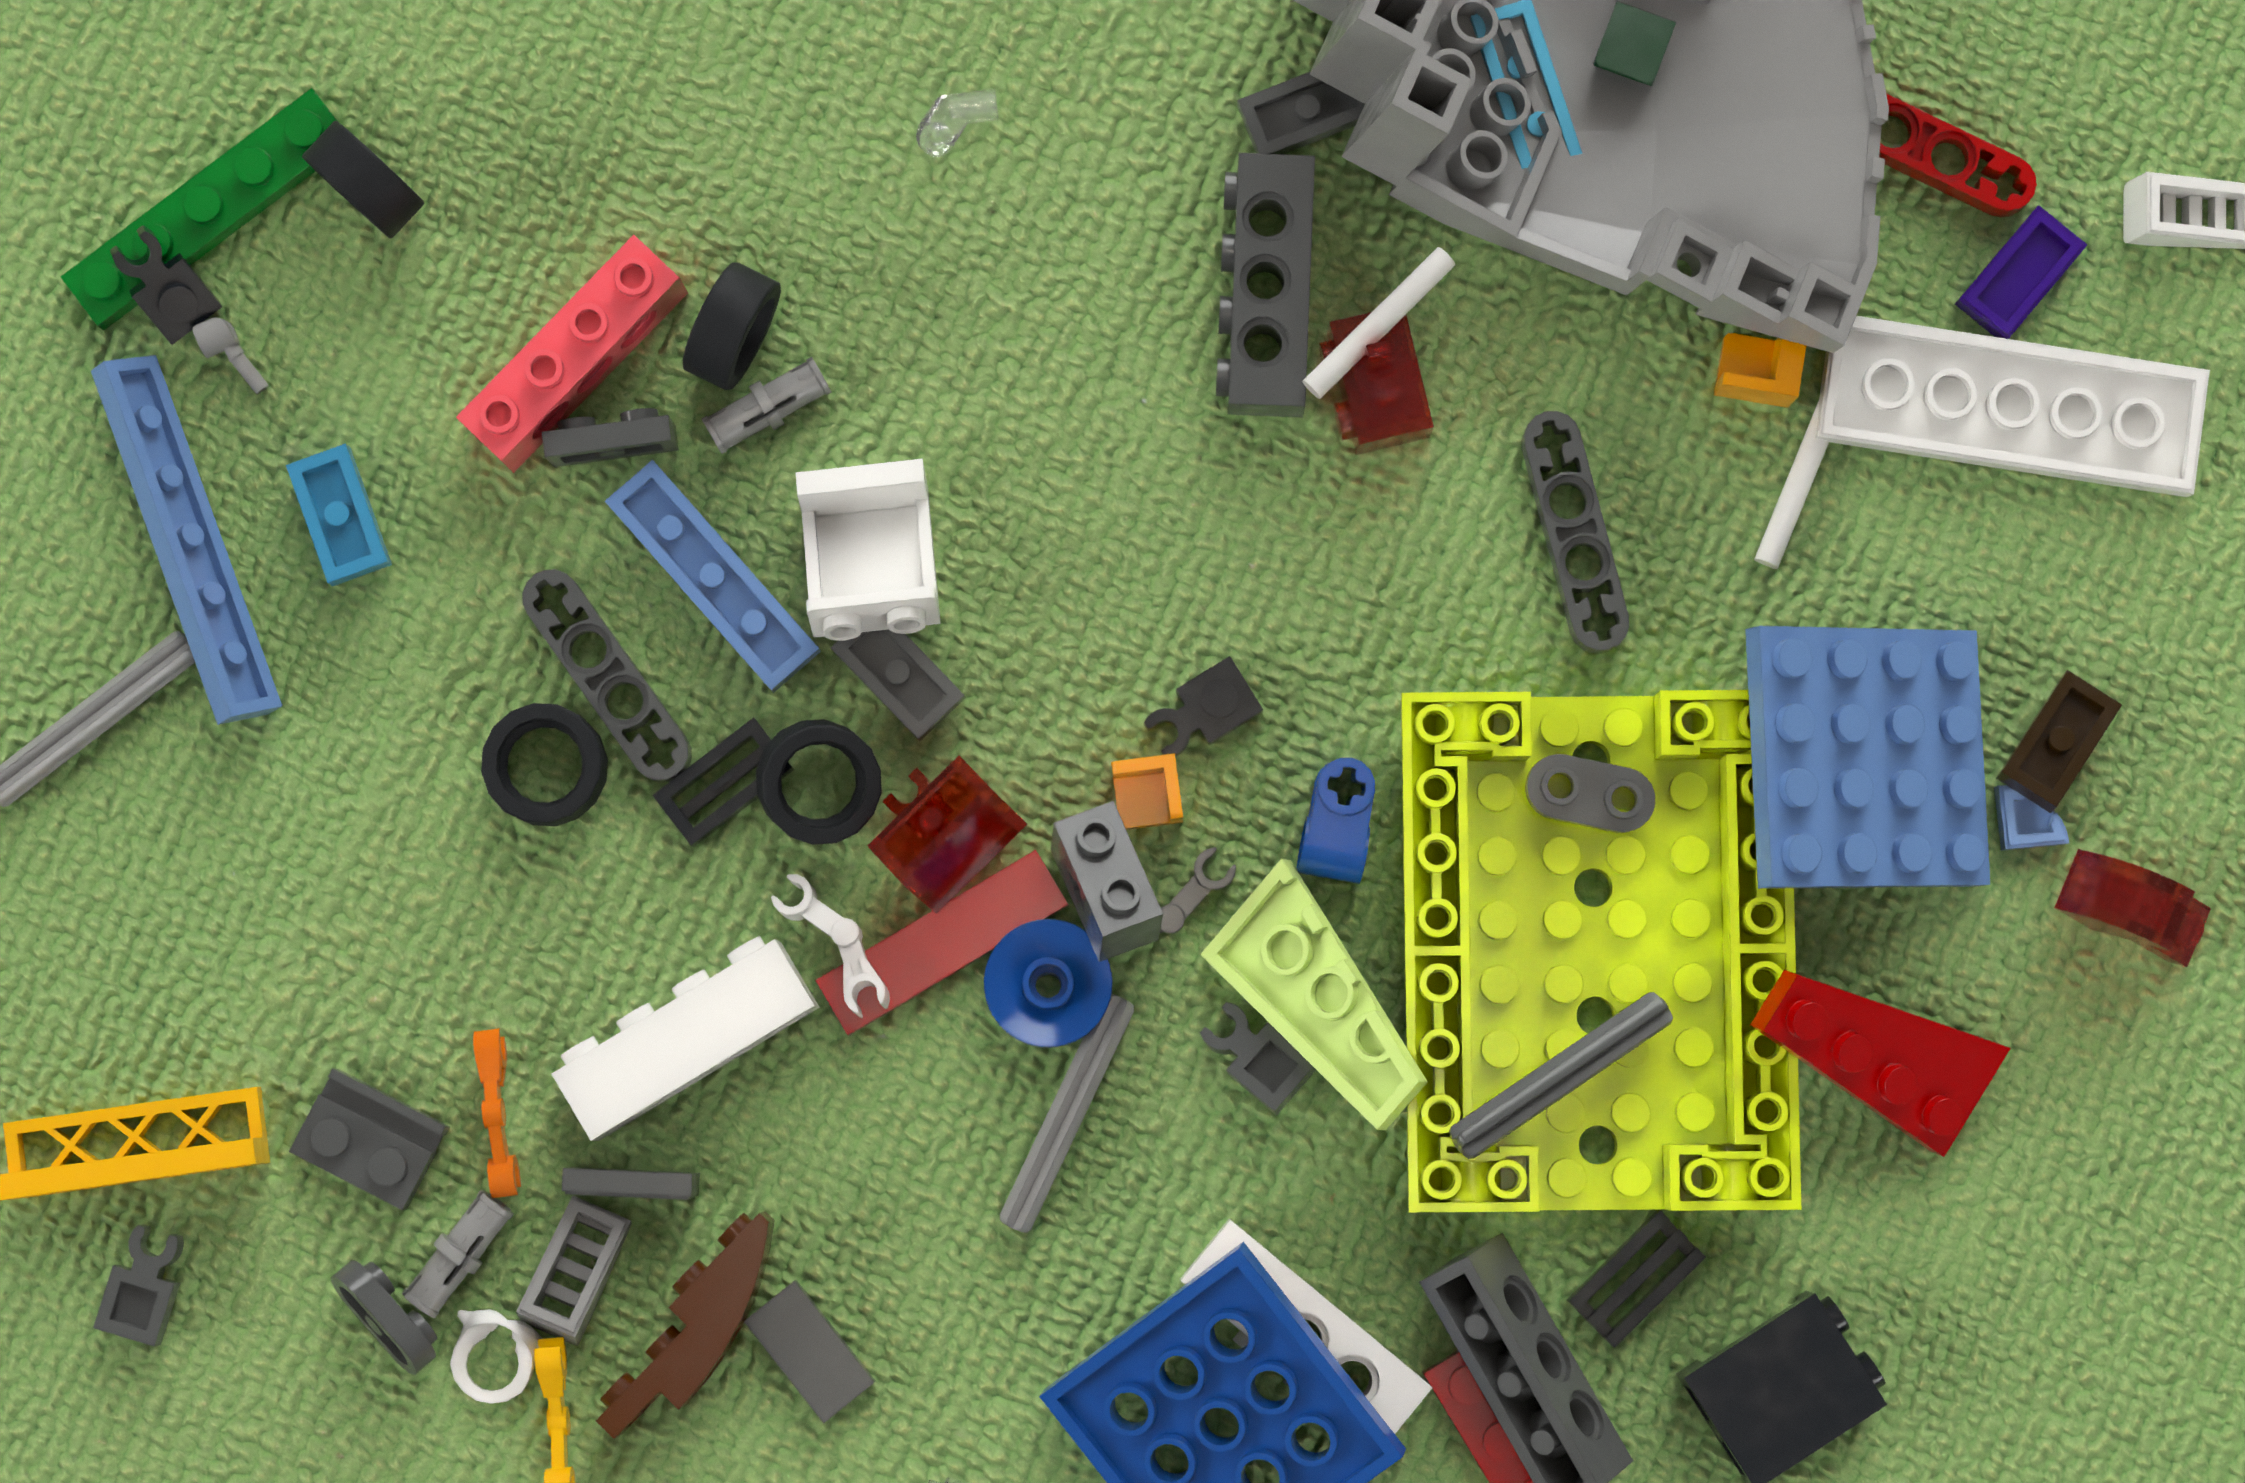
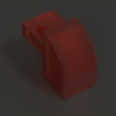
[2054,849,2211,967]

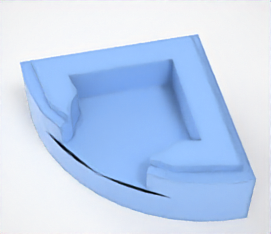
[1994,785,2069,851]

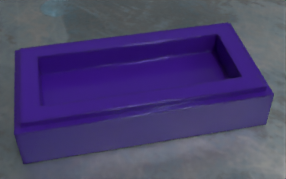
[1955,205,2087,339]

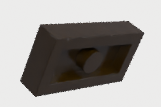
[1996,670,2122,813]

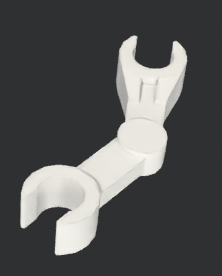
[771,874,890,1018]

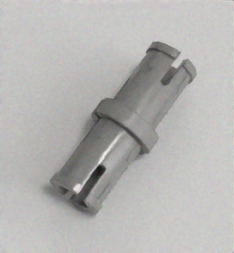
[701,356,832,454]
[402,1189,514,1318]

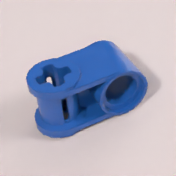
[1296,758,1375,884]

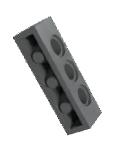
[1216,153,1315,418]
[1419,1233,1633,1483]

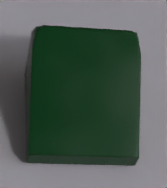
[1593,1,1676,86]

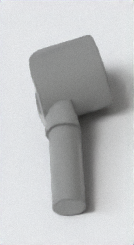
[192,317,269,395]

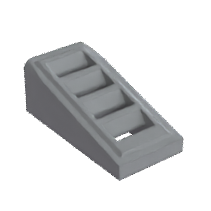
[516,1196,632,1346]

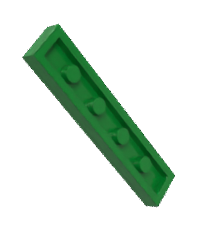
[60,88,338,331]

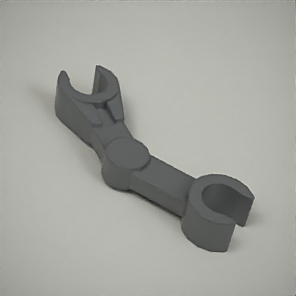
[1160,847,1236,934]

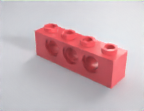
[456,234,688,473]

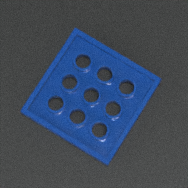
[1039,1241,1406,1483]

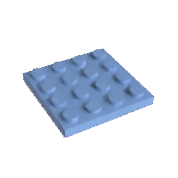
[1745,626,1990,889]

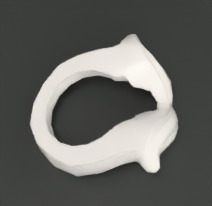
[450,1309,543,1404]

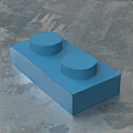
[286,443,392,586]

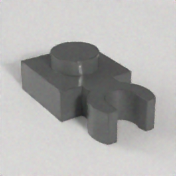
[1200,1002,1316,1116]
[93,1224,184,1347]

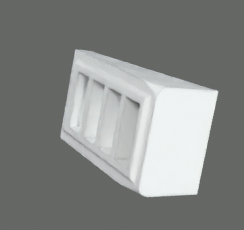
[2123,172,2245,249]

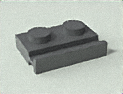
[289,1068,450,1210]

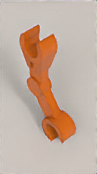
[473,1028,521,1198]

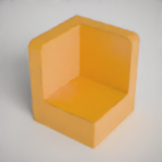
[1714,333,1807,408]
[1111,753,1183,830]

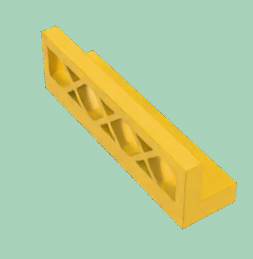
[0,1087,270,1201]

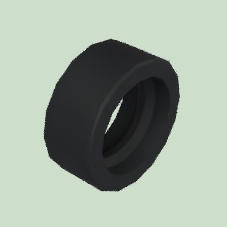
[302,121,424,238]
[682,262,781,390]
[481,703,608,826]
[756,719,882,845]

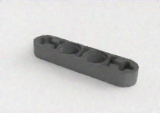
[1521,411,1629,654]
[522,569,692,783]

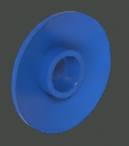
[984,919,1112,1048]

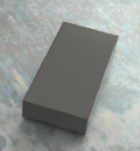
[562,1167,700,1200]
[744,1280,876,1423]

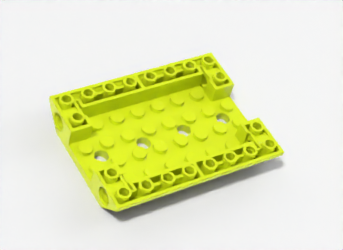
[1401,690,1802,1213]

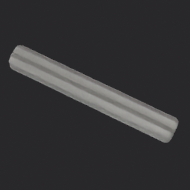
[0,631,195,807]
[1000,994,1134,1233]

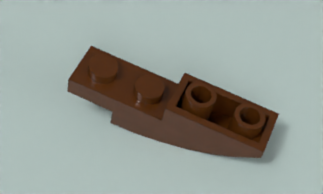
[596,1211,775,1439]

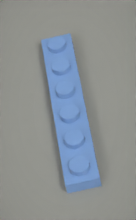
[91,355,282,725]

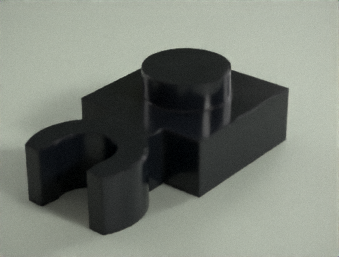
[110,225,222,345]
[1144,656,1263,757]

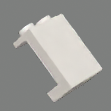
[796,459,941,641]

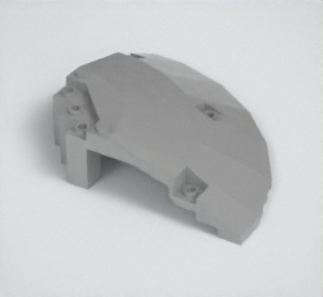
[1293,0,1889,353]

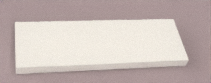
[1816,316,2210,497]

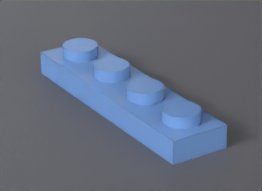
[605,460,821,693]

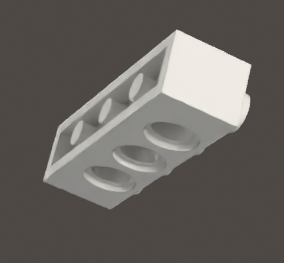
[1180,1219,1433,1434]

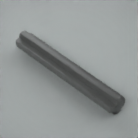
[1449,992,1673,1159]

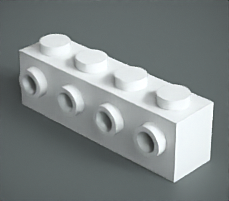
[552,936,820,1141]

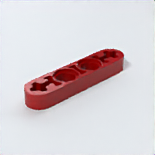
[1879,93,2037,218]

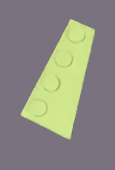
[1200,858,1428,1130]

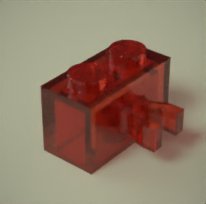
[1319,312,1434,455]
[867,756,1027,914]

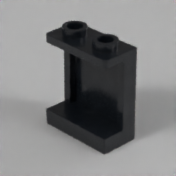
[1676,1291,1887,1483]

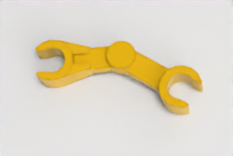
[534,1337,576,1483]

